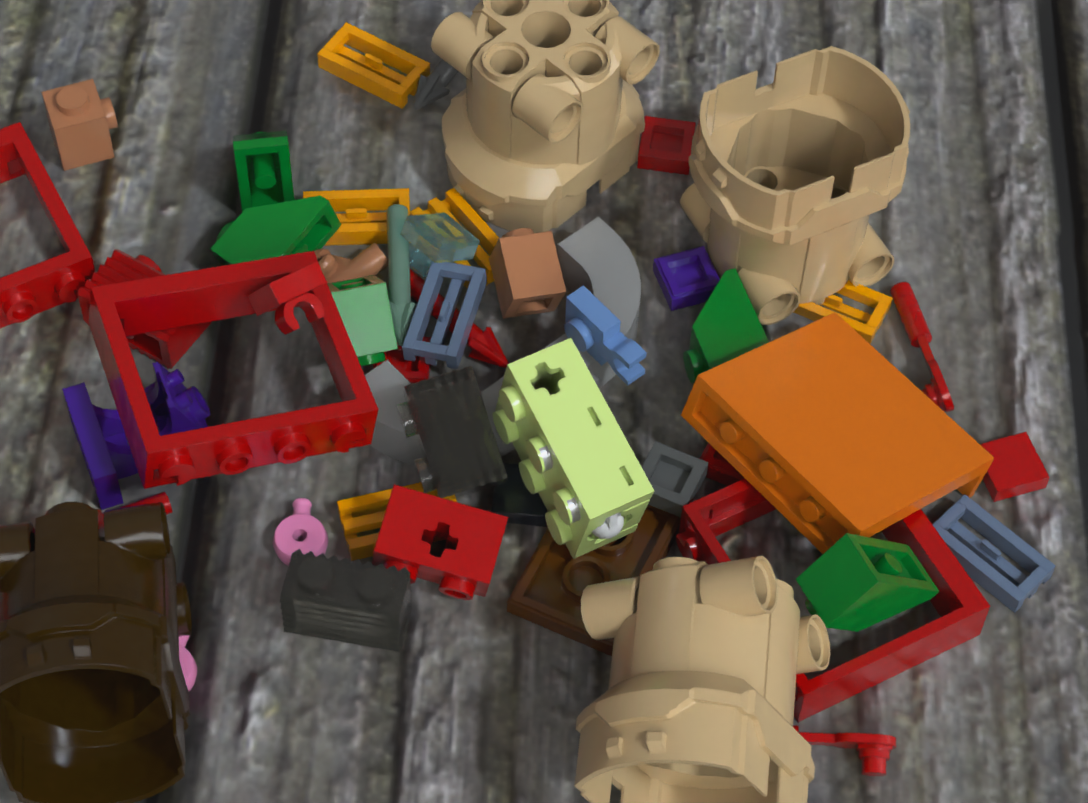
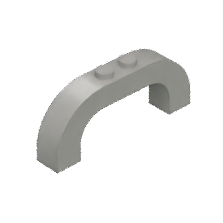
[365,216,641,469]

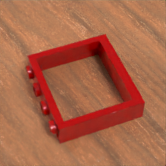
[0,122,95,328]
[89,251,379,489]
[676,479,990,722]

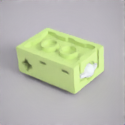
[493,338,654,559]

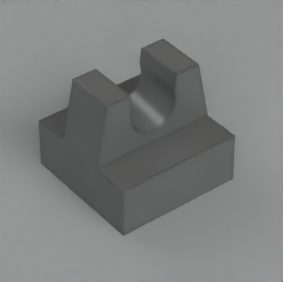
[642,441,708,518]

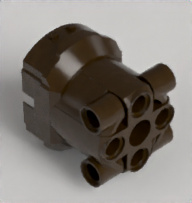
[0,502,192,803]

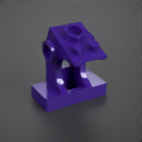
[62,362,210,510]

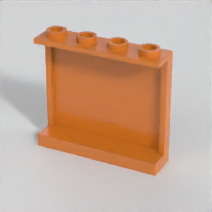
[681,312,994,554]

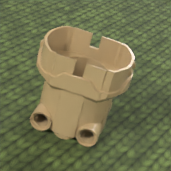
[431,0,660,233]
[680,46,910,325]
[574,556,831,803]

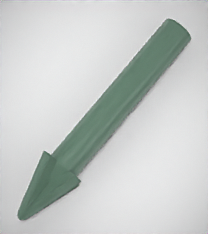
[387,204,416,346]

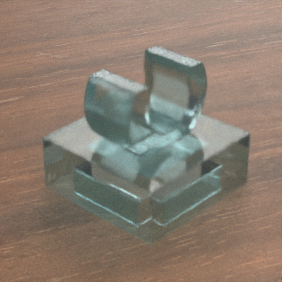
[400,213,480,277]

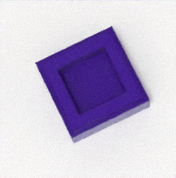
[653,246,720,311]

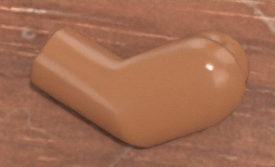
[314,242,388,283]

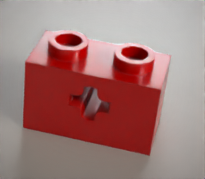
[372,484,509,600]

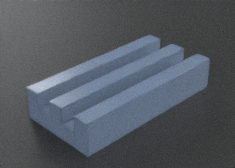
[402,259,487,370]
[932,494,1056,613]

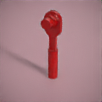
[890,282,954,413]
[793,725,896,776]

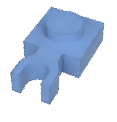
[564,285,647,386]

